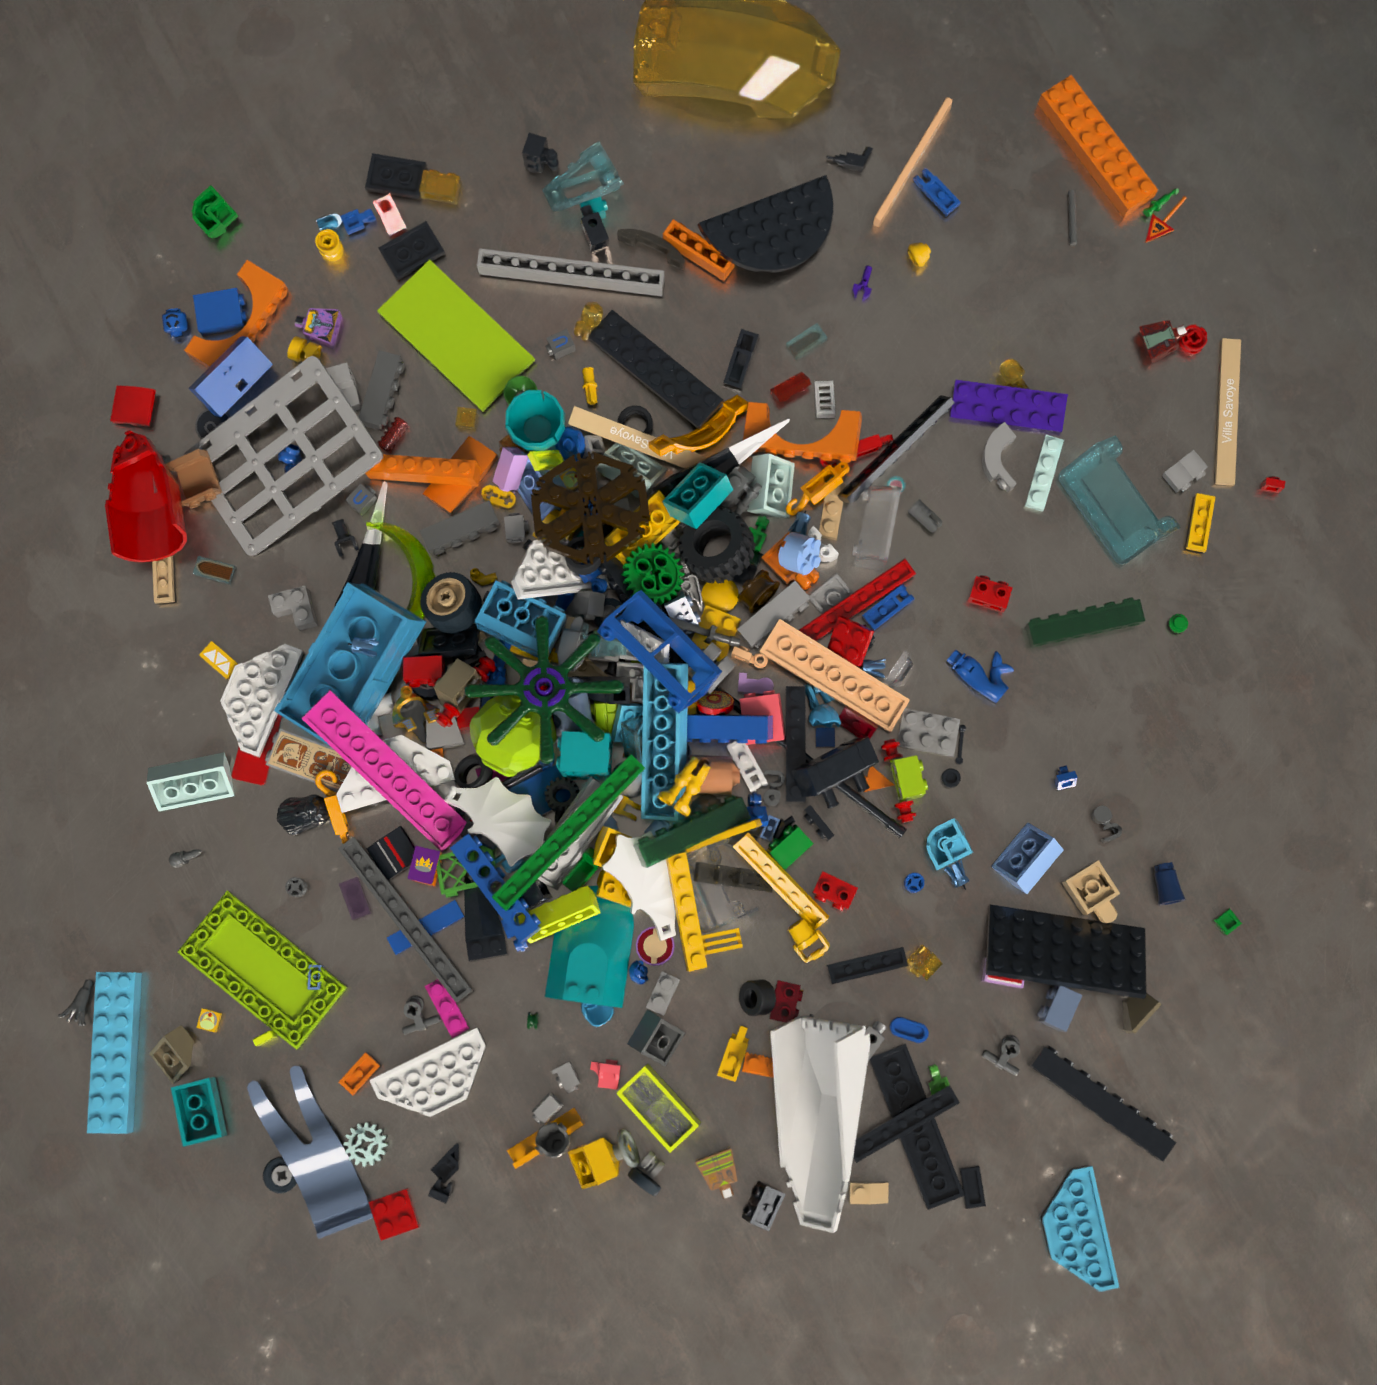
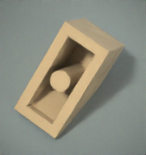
[848,1181,889,1204]

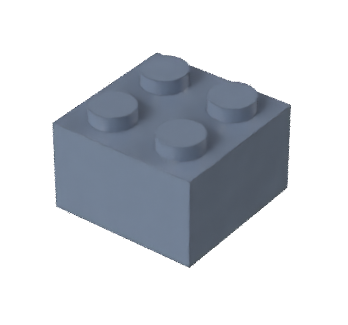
[1037,985,1082,1032]

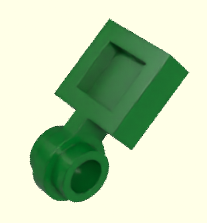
[750,515,770,553]

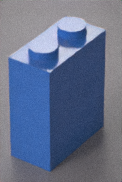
[193,288,248,337]

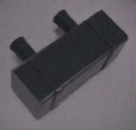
[792,737,879,809]

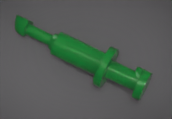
[1143,188,1179,217]

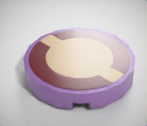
[636,927,675,966]

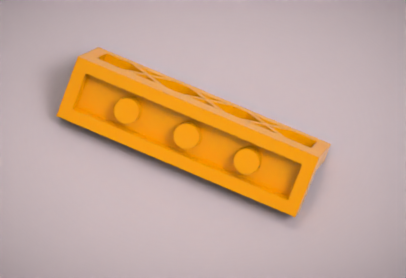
[507,1107,585,1169]

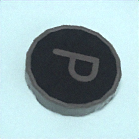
[195,409,230,444]

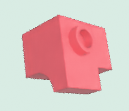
[590,1059,621,1090]

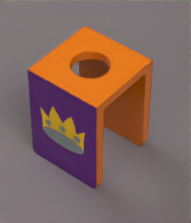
[408,846,444,886]

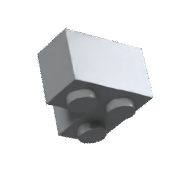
[326,363,362,411]
[268,585,318,631]

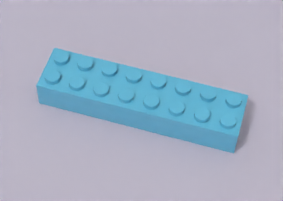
[641,663,688,821]
[87,972,142,1134]

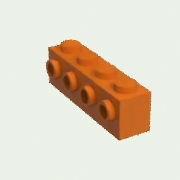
[663,219,734,281]

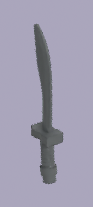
[669,617,740,646]

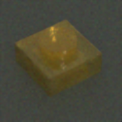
[455,407,477,429]

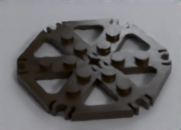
[531,452,650,565]

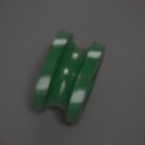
[527,1012,539,1030]

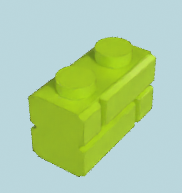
[590,700,618,736]

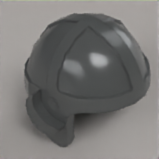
[535,1122,570,1158]

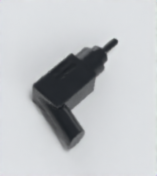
[826,147,873,172]

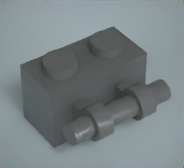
[721,465,762,516]

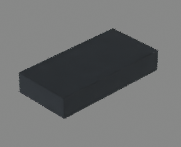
[959,1165,986,1209]

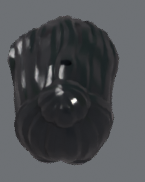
[276,794,330,835]

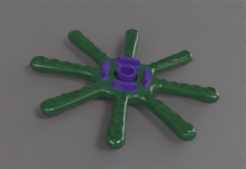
[464,615,624,764]

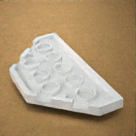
[511,538,610,599]
[220,644,304,758]
[337,735,455,813]
[370,1028,486,1117]

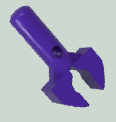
[852,265,872,301]

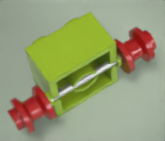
[881,739,928,823]

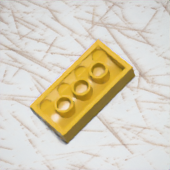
[604,491,680,564]

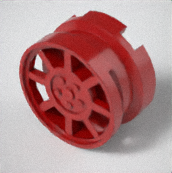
[1178,325,1208,354]

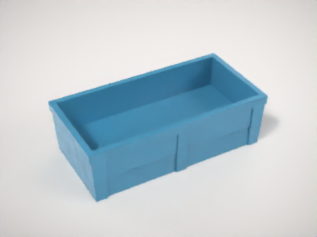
[274,582,427,746]

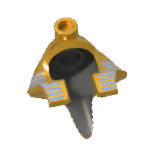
[392,686,440,744]

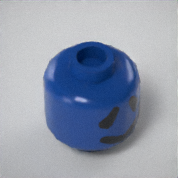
[162,308,188,337]

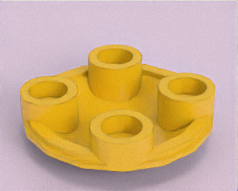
[701,579,739,613]

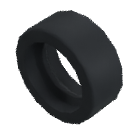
[617,405,653,435]
[565,536,601,575]
[454,755,493,788]

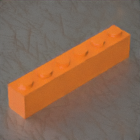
[365,454,481,486]

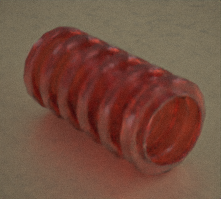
[377,417,409,452]

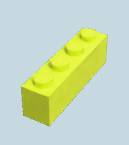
[518,885,601,944]

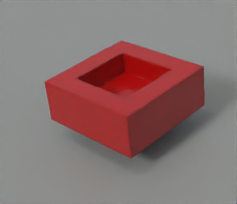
[1261,476,1286,493]

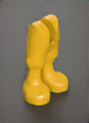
[657,756,711,817]

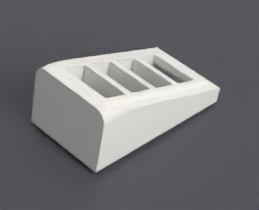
[814,381,835,419]

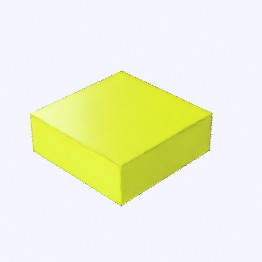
[253,1030,277,1046]

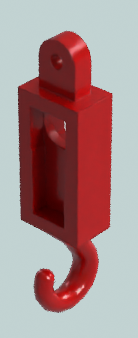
[819,434,894,468]

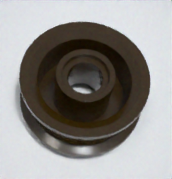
[737,569,780,613]

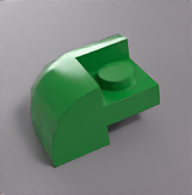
[192,185,239,238]

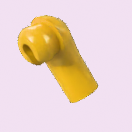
[470,568,498,586]

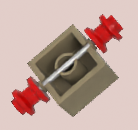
[434,657,496,727]

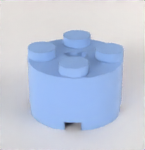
[778,532,821,575]

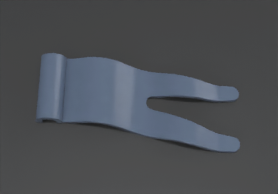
[247,1066,373,1239]

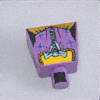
[295,308,342,349]

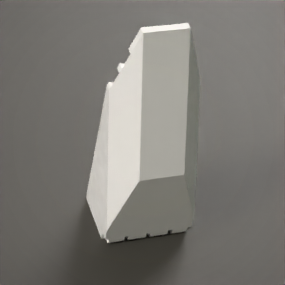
[771,1016,870,1233]

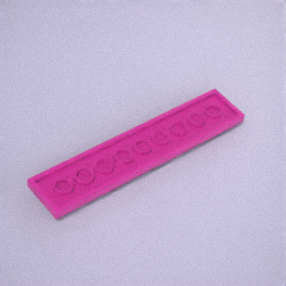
[301,690,467,852]

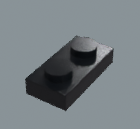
[803,805,835,842]

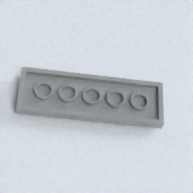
[538,776,623,890]

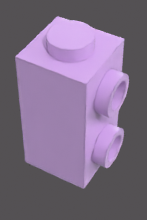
[492,447,528,492]

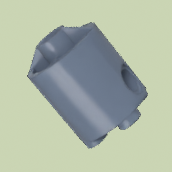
[548,677,593,732]

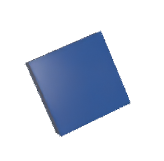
[815,728,835,748]

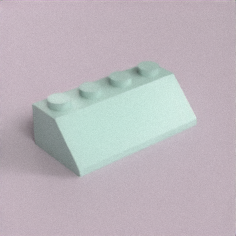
[147,752,234,812]

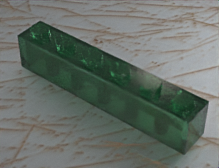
[1025,597,1146,648]
[633,795,751,868]

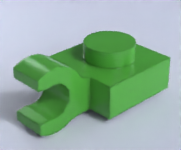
[927,1064,949,1095]

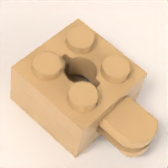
[1062,860,1120,923]

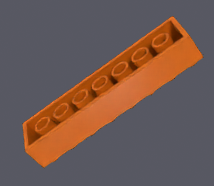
[1038,75,1158,218]

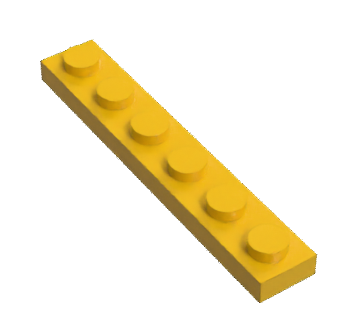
[733,833,829,930]
[665,852,707,972]

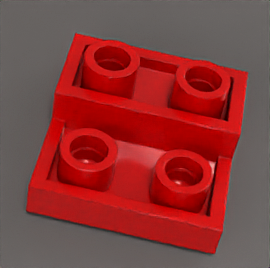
[110,385,156,426]

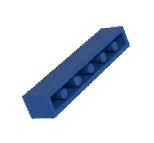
[687,714,773,744]

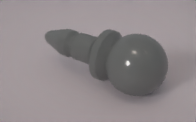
[169,849,202,868]

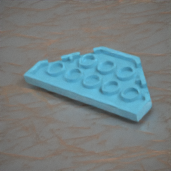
[1041,1166,1120,1292]

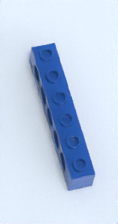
[450,834,541,944]

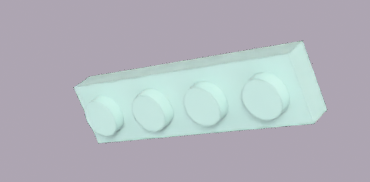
[1025,435,1064,512]

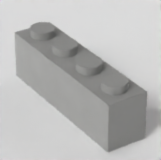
[737,581,810,650]

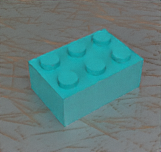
[662,462,733,529]
[171,1077,227,1147]

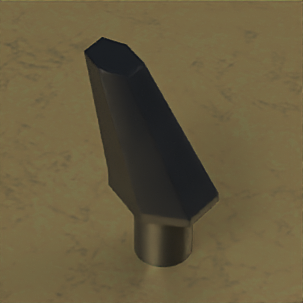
[773,816,796,840]

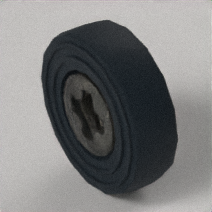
[628,1167,661,1196]

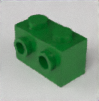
[767,824,814,870]

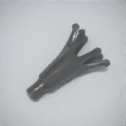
[58,979,93,1026]

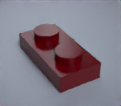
[839,705,879,739]

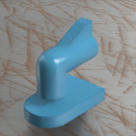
[316,213,342,231]
[804,684,835,710]
[494,853,525,873]

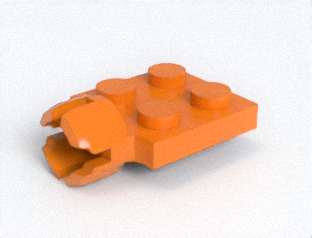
[761,532,819,590]

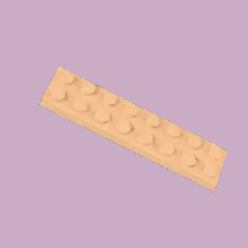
[759,619,910,733]

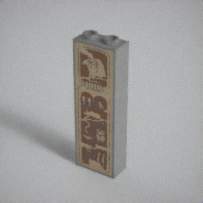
[265,729,378,806]

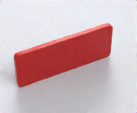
[231,714,282,785]

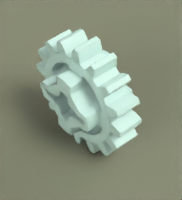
[344,1122,388,1167]

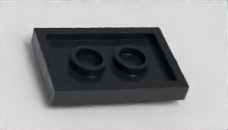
[365,153,427,199]
[378,221,445,281]
[418,624,480,658]

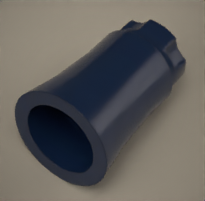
[1154,862,1186,906]

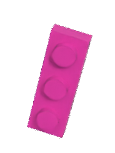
[425,979,470,1038]

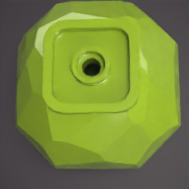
[470,695,557,777]

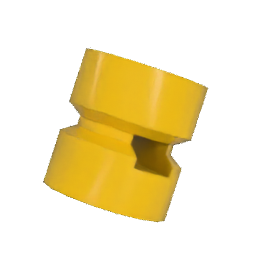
[315,229,344,262]
[287,336,322,362]

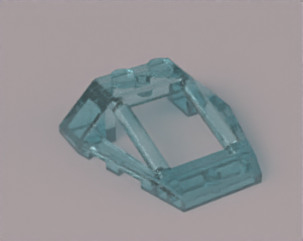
[542,141,624,211]

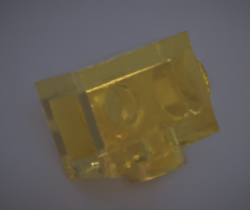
[906,944,942,981]

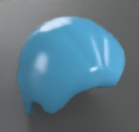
[808,704,841,728]
[581,1003,614,1027]

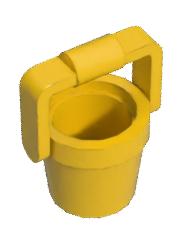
[788,918,830,963]

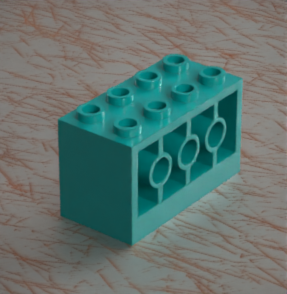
[556,731,613,781]

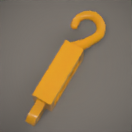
[786,462,850,516]
[315,769,350,844]

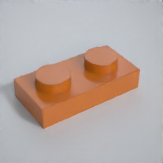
[339,1052,381,1096]

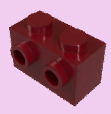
[769,980,804,1023]

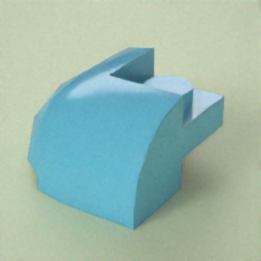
[926,818,974,870]

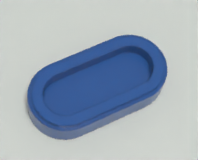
[889,1017,929,1043]

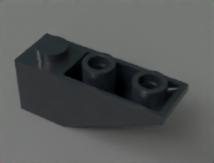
[572,676,630,704]

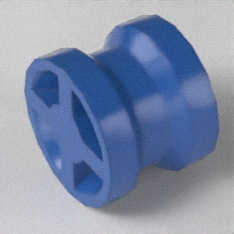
[904,873,925,893]

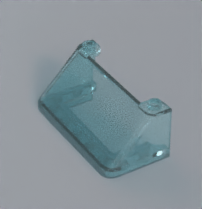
[1059,435,1181,564]

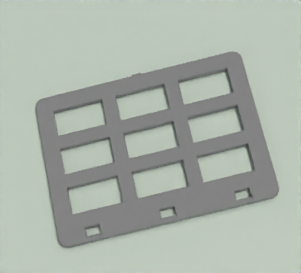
[184,356,383,556]

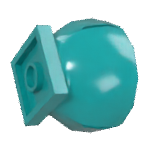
[505,390,565,451]

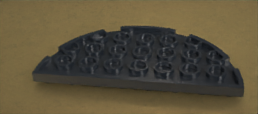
[697,175,833,273]

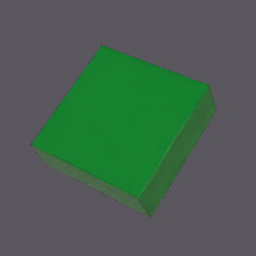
[1213,908,1242,936]

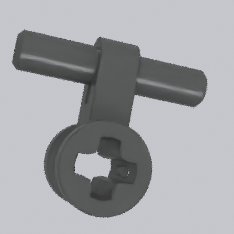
[402,995,441,1035]
[982,1035,1020,1076]

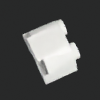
[808,526,839,562]

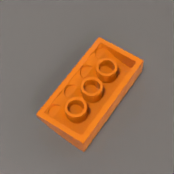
[423,436,499,516]

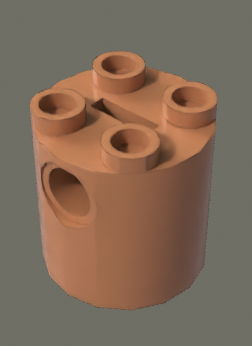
[690,755,740,795]

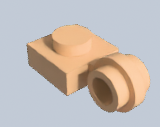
[731,646,768,668]

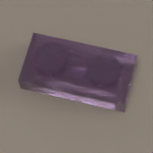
[339,877,371,920]

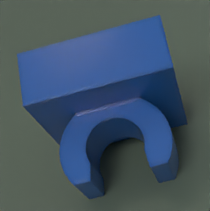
[1055,766,1078,790]

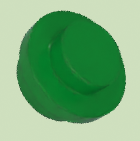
[1169,614,1188,633]

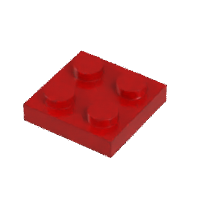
[827,616,874,667]
[369,1188,420,1241]

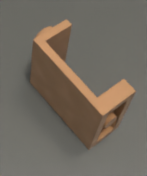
[166,449,222,508]

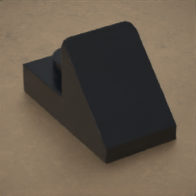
[732,550,764,586]

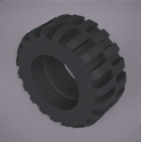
[679,507,755,583]

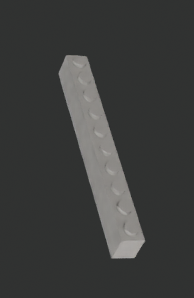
[477,248,665,296]

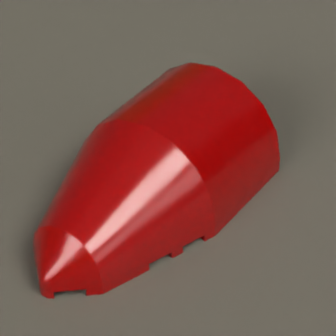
[105,430,187,562]

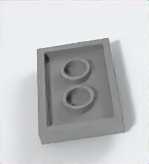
[897,708,960,757]

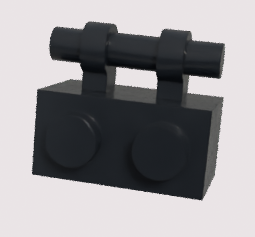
[522,133,559,173]

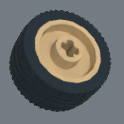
[420,572,482,634]

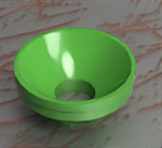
[504,376,538,405]

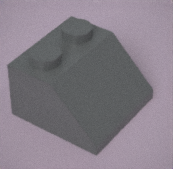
[627,1010,685,1067]

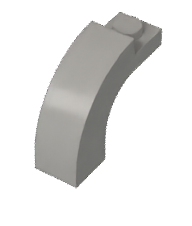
[982,422,1017,492]

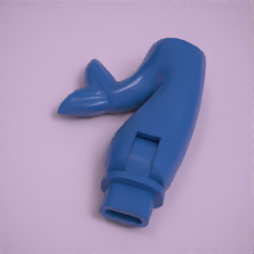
[947,650,1014,703]

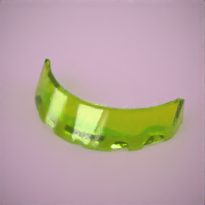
[366,522,435,619]

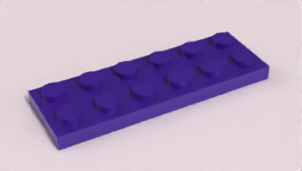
[950,380,1068,432]

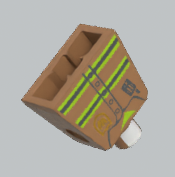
[695,1147,737,1199]

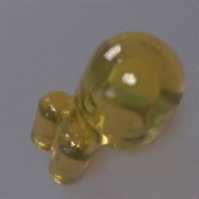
[574,302,603,340]
[999,359,1029,389]

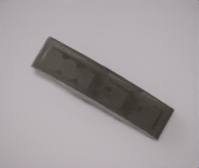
[693,862,773,893]

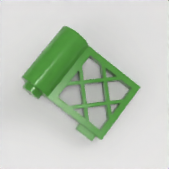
[437,846,498,897]

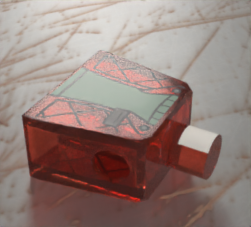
[1139,320,1187,364]

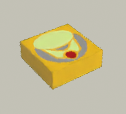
[560,468,578,491]
[196,1008,222,1033]

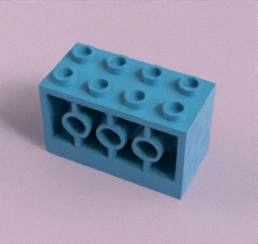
[475,580,567,658]

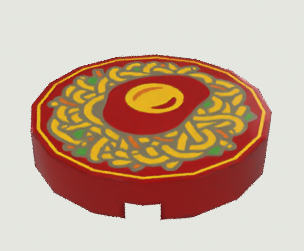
[695,691,734,716]

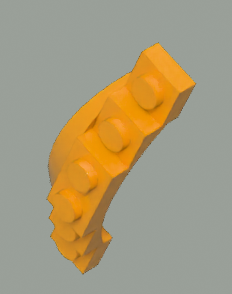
[648,395,748,457]

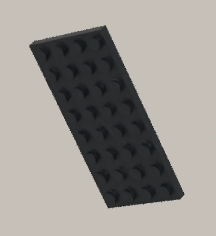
[986,904,1146,999]

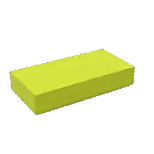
[527,450,564,471]

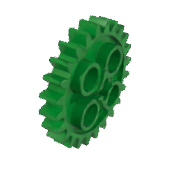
[622,543,685,605]

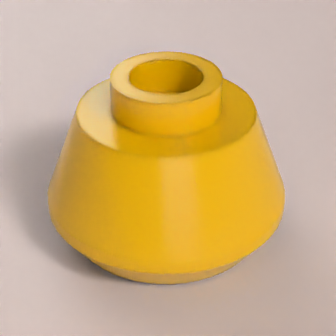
[907,242,931,267]

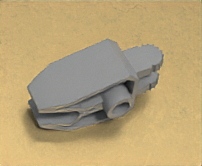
[675,561,703,612]
[557,616,589,672]

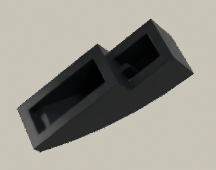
[723,329,760,388]

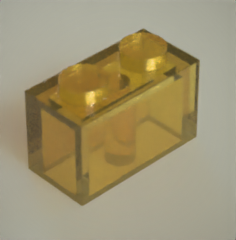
[419,170,462,204]

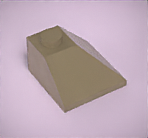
[1122,993,1162,1034]
[149,1025,193,1084]

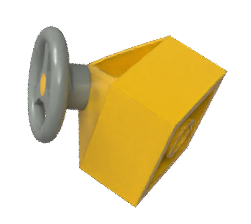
[567,1129,639,1189]

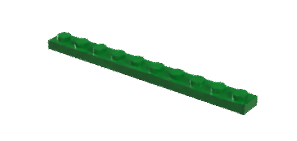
[492,755,645,911]

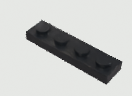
[827,947,908,984]

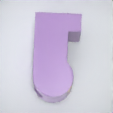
[738,673,774,696]

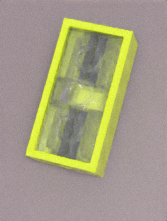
[616,1063,701,1153]

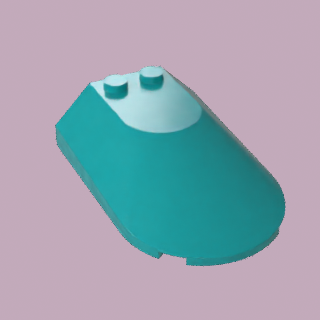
[545,886,634,1008]

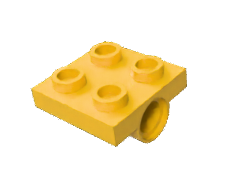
[596,869,631,907]

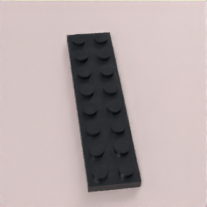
[588,309,724,429]
[869,1044,965,1210]

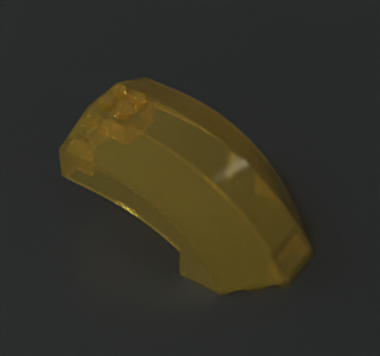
[633,0,841,118]

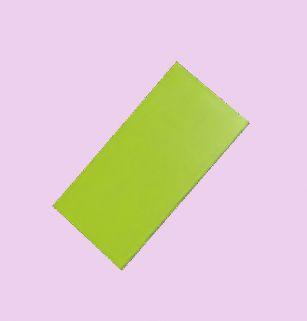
[377,260,535,412]
[177,891,347,1050]

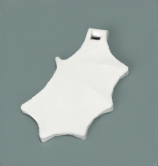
[444,777,552,867]
[602,831,676,941]

